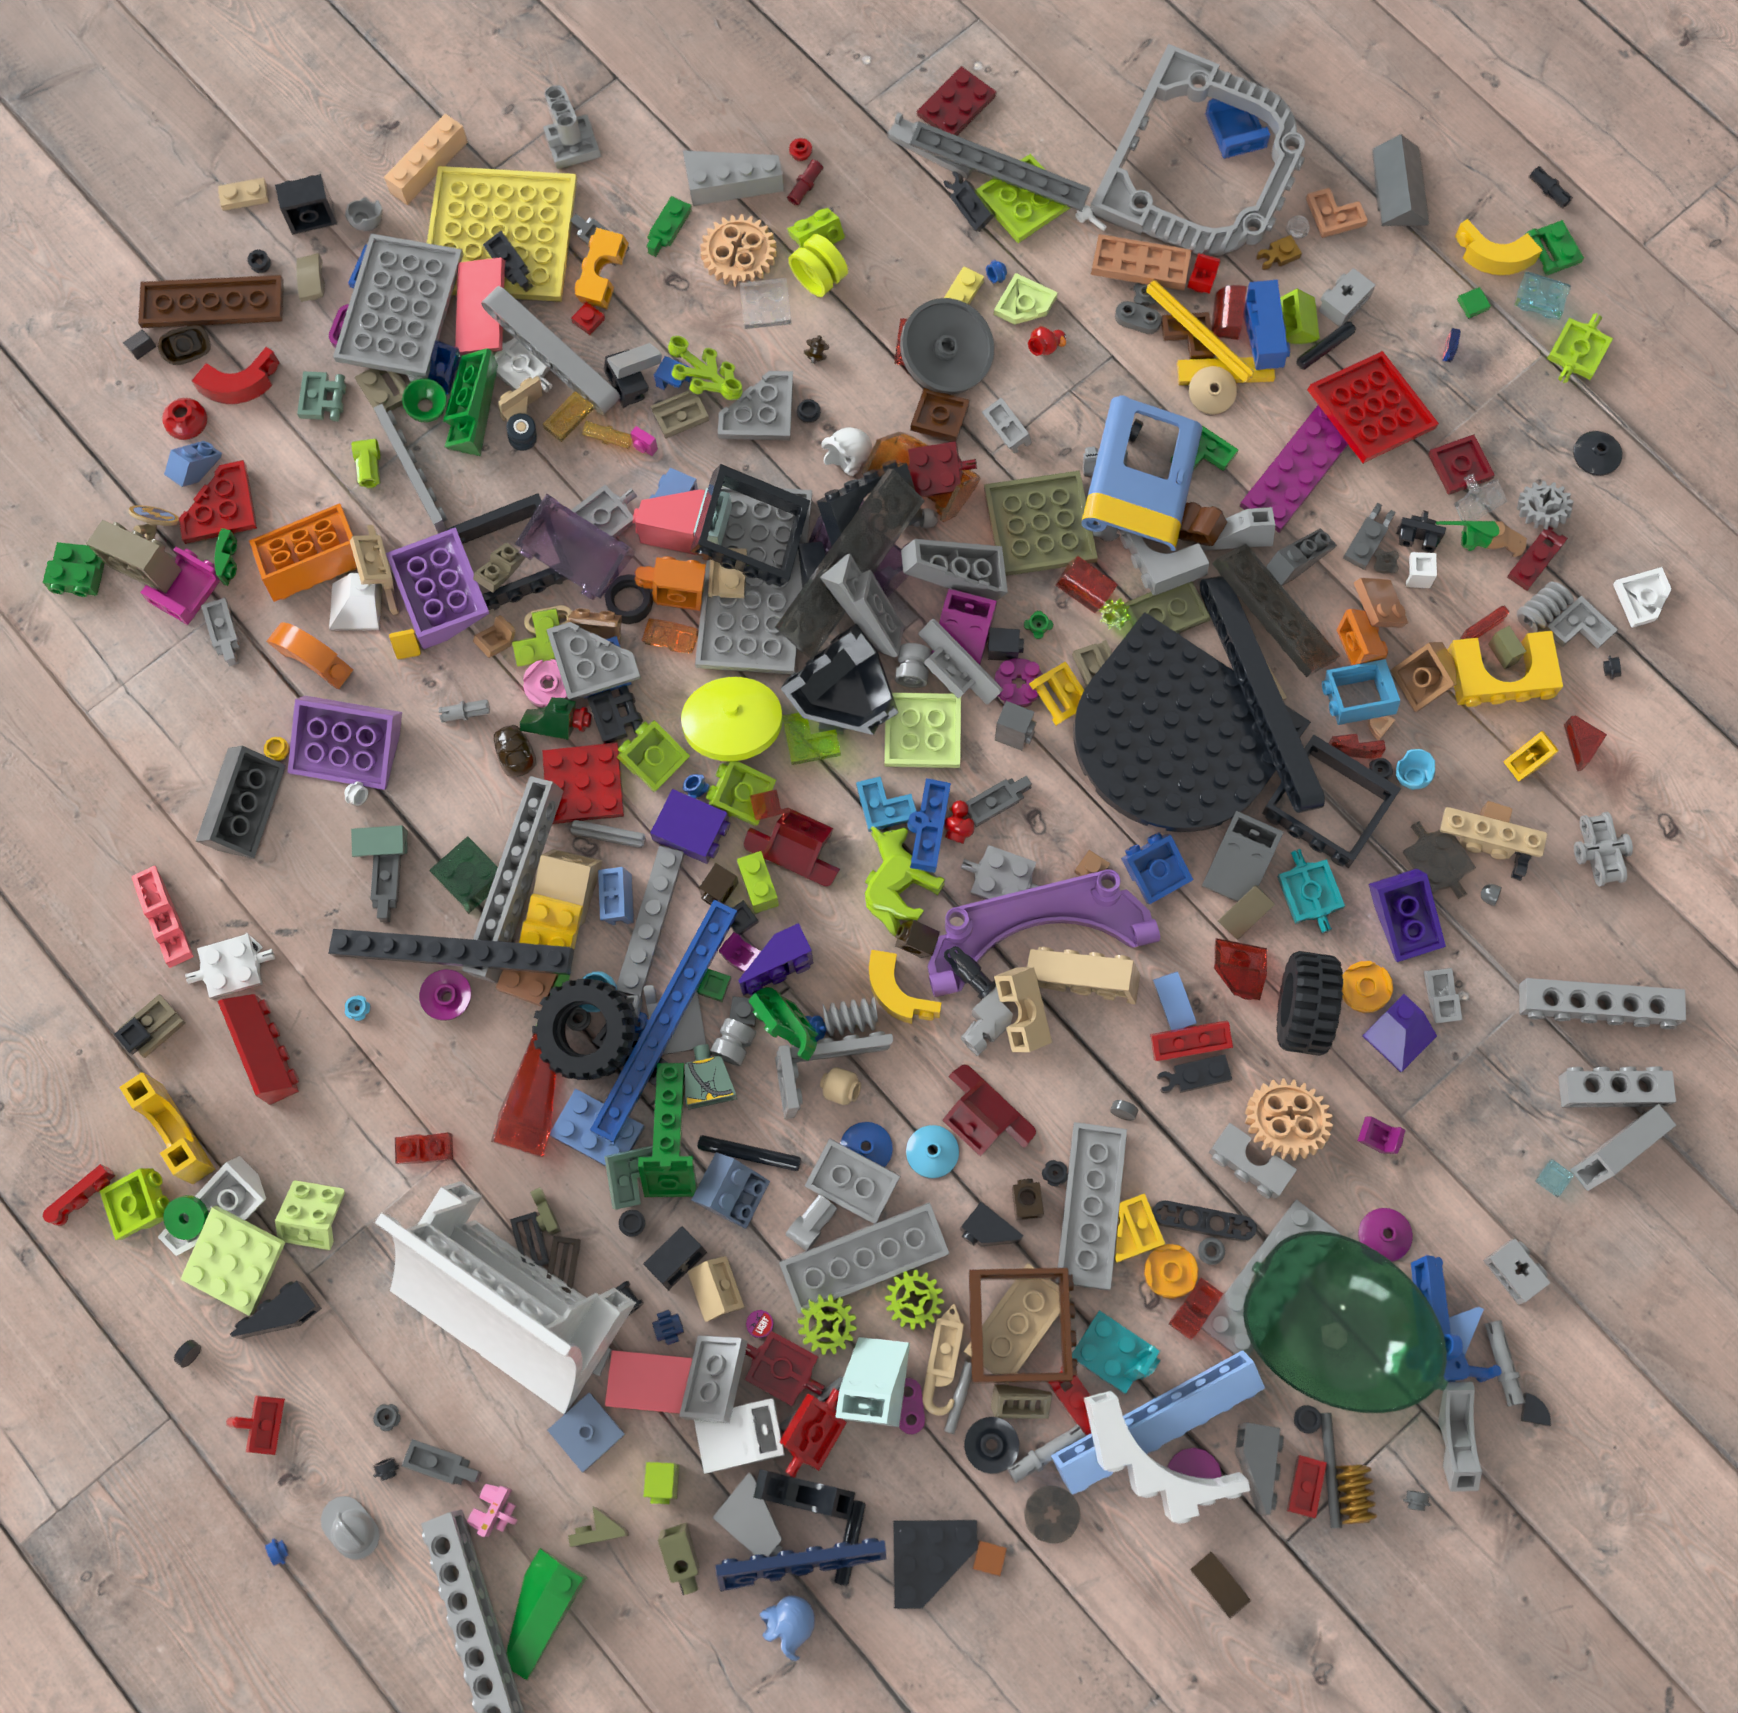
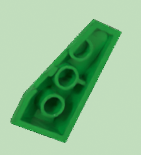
[506,1548,588,1680]

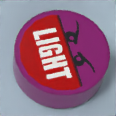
[746,1310,774,1338]

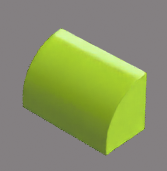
[1280,288,1320,344]

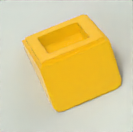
[389,629,421,660]

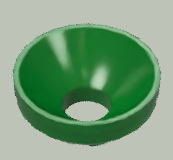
[402,379,447,423]

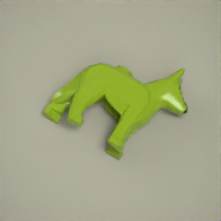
[865,826,945,937]

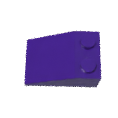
[1368,869,1446,962]

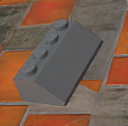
[196,746,286,859]

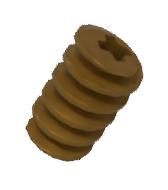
[1335,1465,1377,1524]

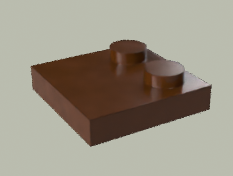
[910,388,970,442]

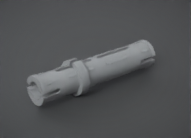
[1484,1320,1526,1407]
[1007,1424,1086,1483]

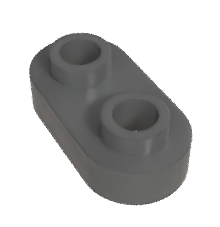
[1115,301,1162,334]

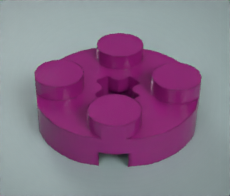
[994,658,1043,708]

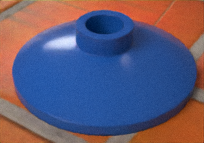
[840,1122,893,1167]

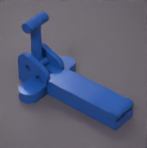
[1407,1255,1502,1386]

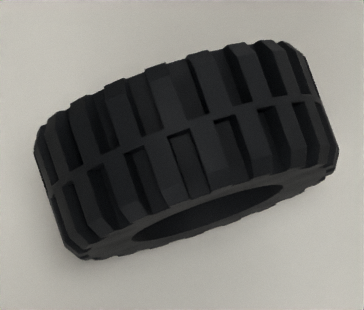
[1276,951,1343,1056]
[532,979,639,1080]

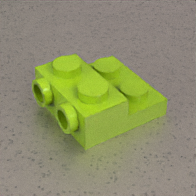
[617,720,690,792]
[706,761,776,826]
[99,1168,170,1240]

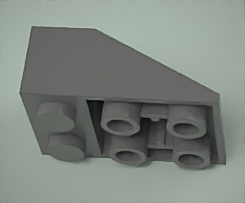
[1202,811,1284,902]
[1235,1422,1284,1515]

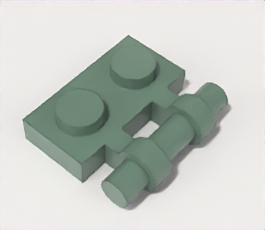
[297,371,346,421]

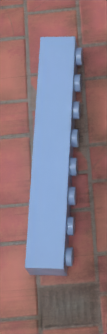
[1051,1350,1265,1495]

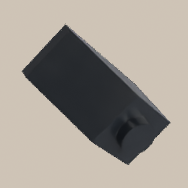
[960,1202,1024,1247]

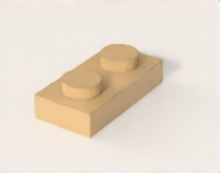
[218,178,269,211]

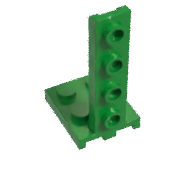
[638,1063,698,1197]

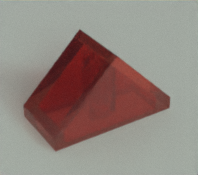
[1564,715,1607,771]

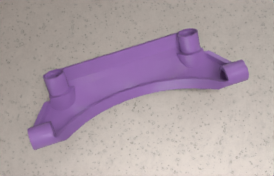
[927,869,1160,998]

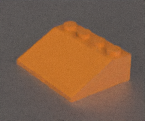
[249,503,357,602]

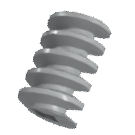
[1517,582,1574,633]
[823,997,878,1037]

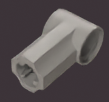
[785,1194,837,1251]

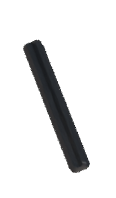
[697,1135,801,1171]

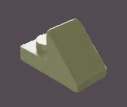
[568,1507,628,1547]

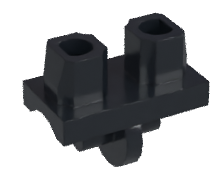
[1396,510,1446,553]

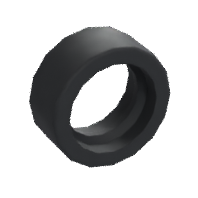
[604,574,653,624]

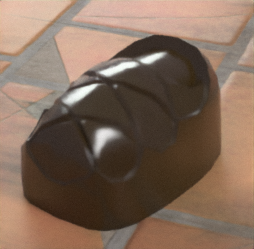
[157,325,211,365]
[494,725,537,777]

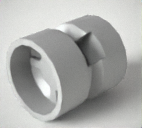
[895,643,932,688]
[710,1018,756,1066]

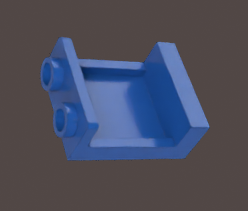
[1205,98,1270,159]

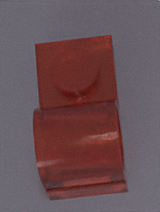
[1168,1278,1223,1340]

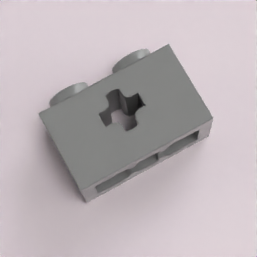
[1319,268,1375,327]
[1483,1238,1550,1305]

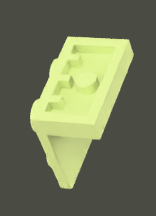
[275,1180,345,1250]

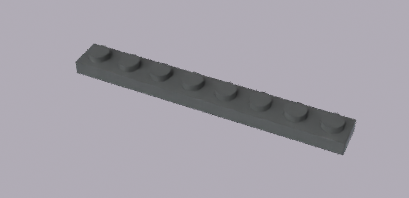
[910,121,1091,212]

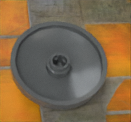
[900,298,994,394]

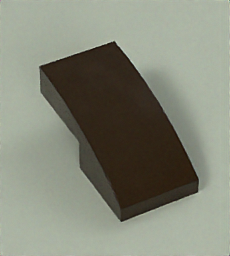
[1190,1551,1251,1619]

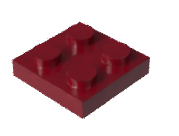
[1428,434,1495,495]

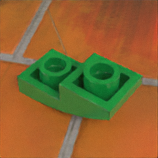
[214,528,237,586]

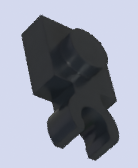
[1511,852,1532,881]

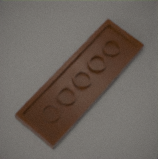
[138,275,284,328]

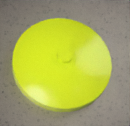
[681,677,783,761]

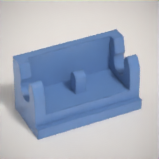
[598,867,634,925]

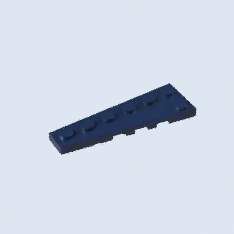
[715,1538,886,1592]

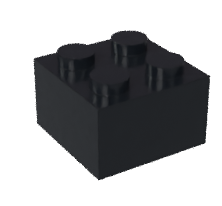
[275,174,337,235]

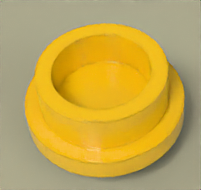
[264,737,290,761]

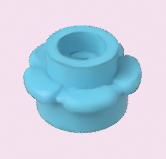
[345,995,370,1021]

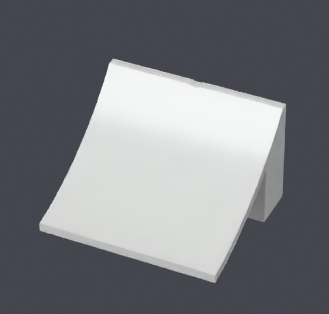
[375,1181,636,1414]

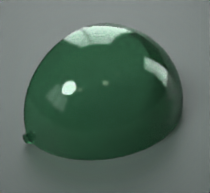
[1243,1231,1448,1413]

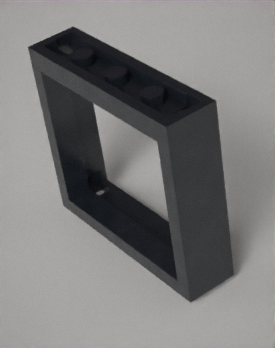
[690,464,810,587]
[447,493,573,611]
[1262,734,1401,868]

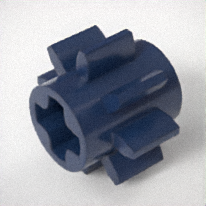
[652,1310,684,1345]

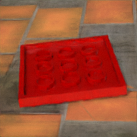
[1307,351,1439,464]

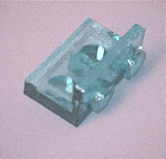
[1514,271,1571,320]

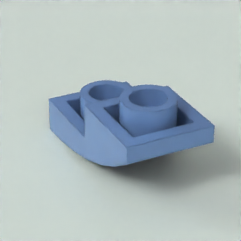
[1153,971,1197,1030]

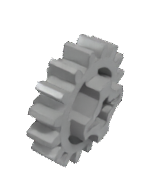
[1517,481,1573,530]

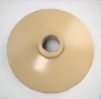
[1189,366,1237,415]

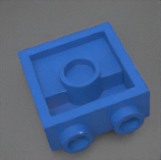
[1121,832,1193,904]

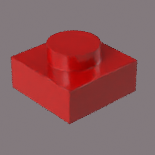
[571,302,605,335]

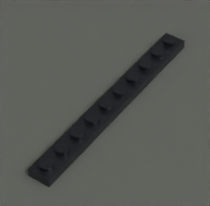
[328,929,575,975]

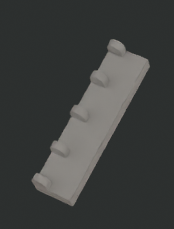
[888,112,973,179]

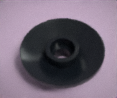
[1573,431,1623,476]
[964,1417,1020,1474]

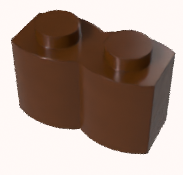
[1178,502,1227,546]

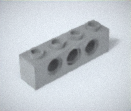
[1558,1066,1676,1108]

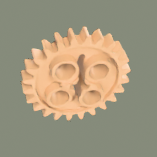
[700,214,776,287]
[1245,1078,1333,1161]

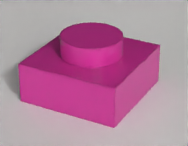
[630,426,658,456]

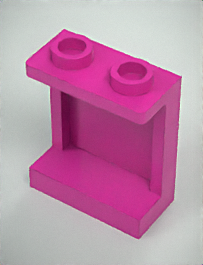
[140,547,220,625]

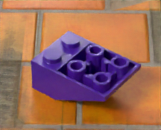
[738,923,814,996]

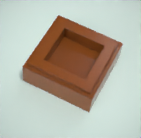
[973,1540,1007,1576]

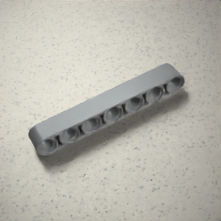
[481,286,620,415]

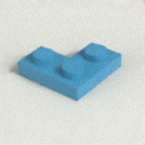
[856,776,916,832]

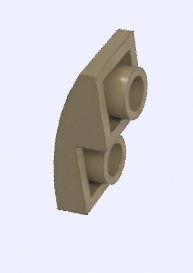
[296,253,325,302]
[473,542,526,592]

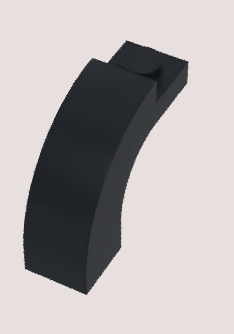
[753,1469,855,1520]

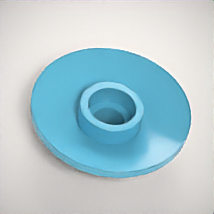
[906,1125,959,1178]

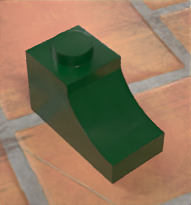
[520,697,576,740]

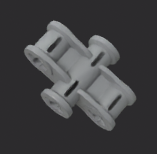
[1574,812,1633,886]

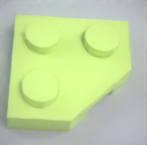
[994,273,1058,324]

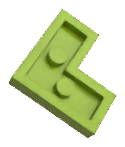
[512,608,560,667]

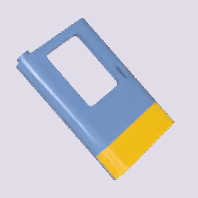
[1081,395,1203,552]

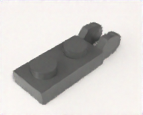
[1343,502,1396,570]

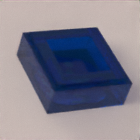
[1442,328,1461,362]

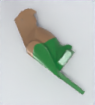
[1436,521,1527,557]

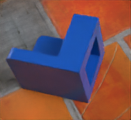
[654,356,692,390]

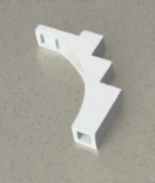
[1084,1391,1250,1524]

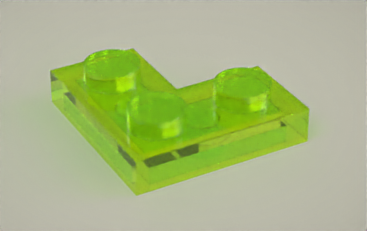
[782,712,841,765]

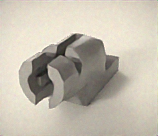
[961,987,1013,1056]

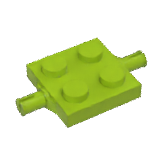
[1547,313,1613,383]

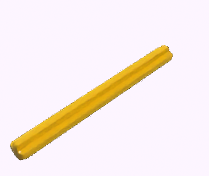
[1146,280,1254,382]

